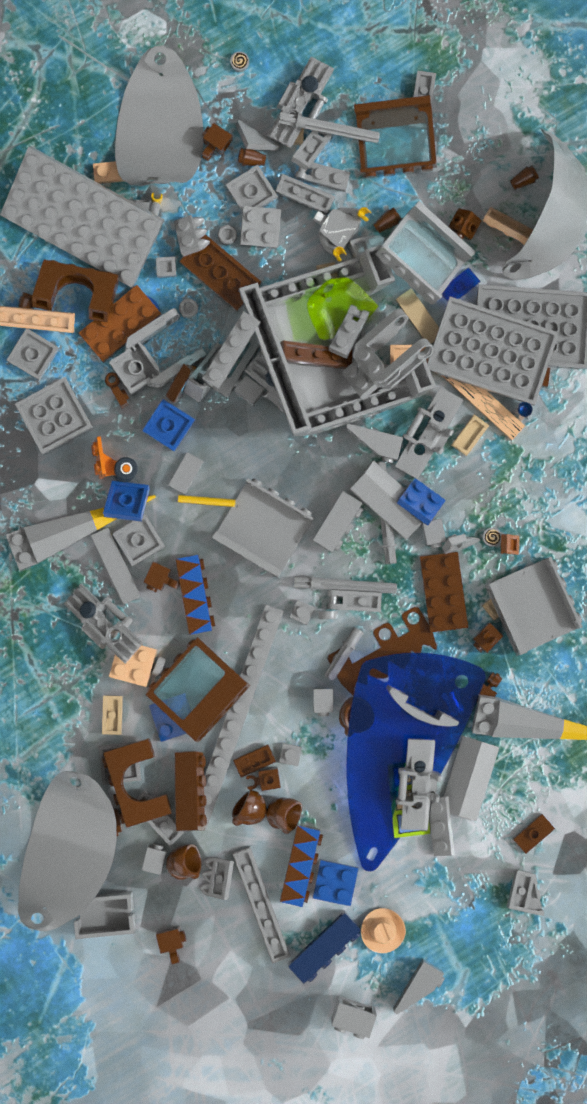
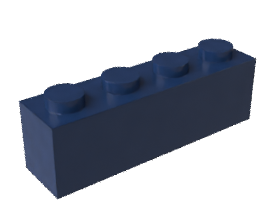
[288,910,361,984]

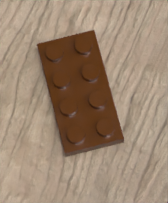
[179,234,262,312]
[420,552,468,633]

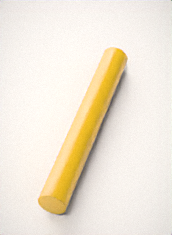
[178,495,236,507]

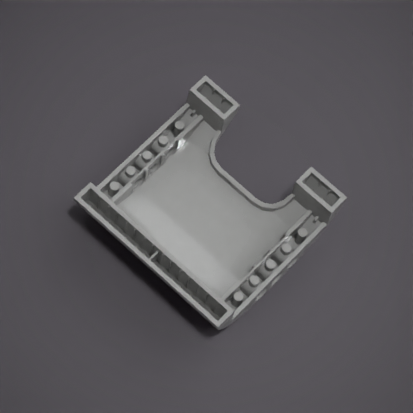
[239,245,436,436]

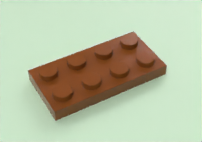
[79,285,162,363]

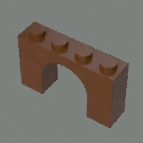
[32,259,118,323]
[102,738,172,828]

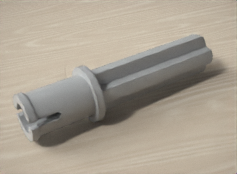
[324,627,364,681]

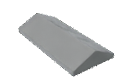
[350,460,422,540]
[443,735,499,821]

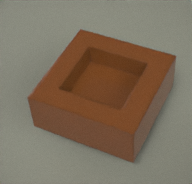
[500,534,520,555]

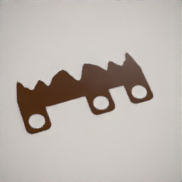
[327,607,437,696]

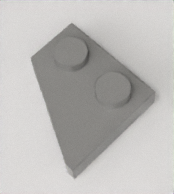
[507,869,544,916]

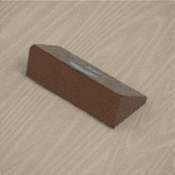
[166,364,197,403]

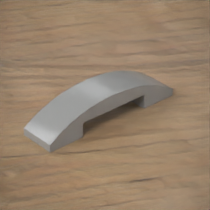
[386,685,459,726]

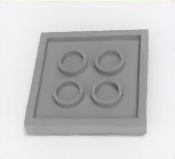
[15,377,93,455]

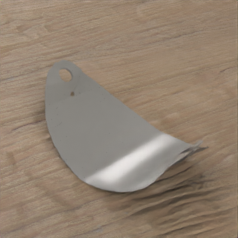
[115,45,203,186]
[502,128,587,280]
[18,771,117,931]

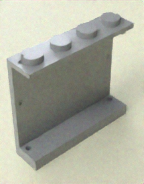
[212,478,314,578]
[485,557,582,656]

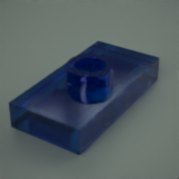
[441,267,481,303]

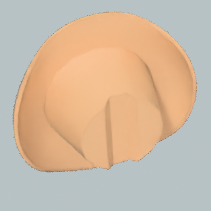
[361,908,406,953]

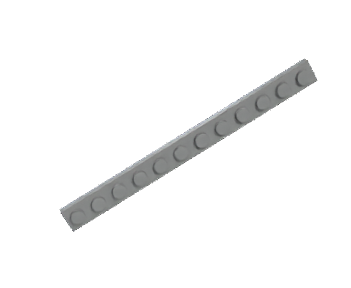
[204,605,284,829]

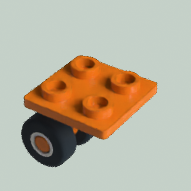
[91,436,138,482]

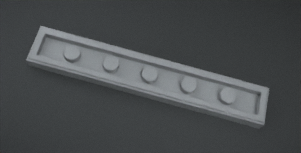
[232,847,290,964]

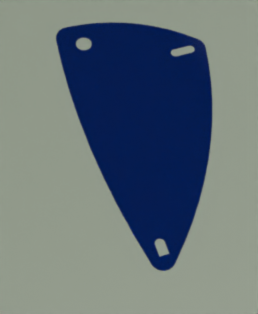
[346,653,486,871]

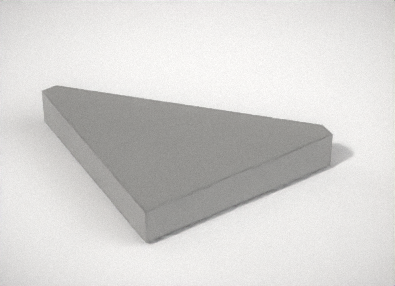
[236,120,280,151]

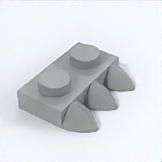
[174,215,210,256]
[200,857,234,900]

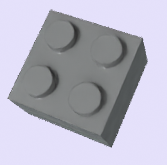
[331,996,377,1039]

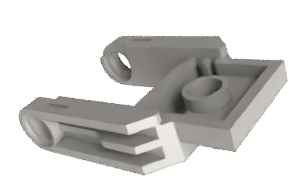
[109,308,207,394]
[341,309,434,400]

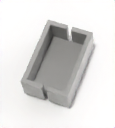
[74,891,136,939]

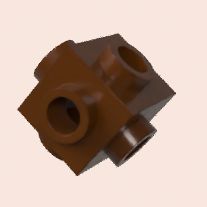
[448,208,482,240]

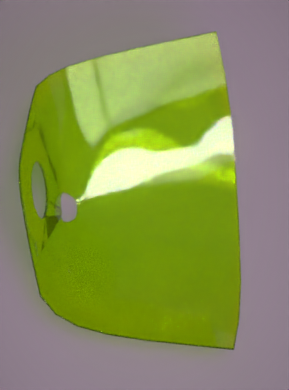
[307,277,379,340]

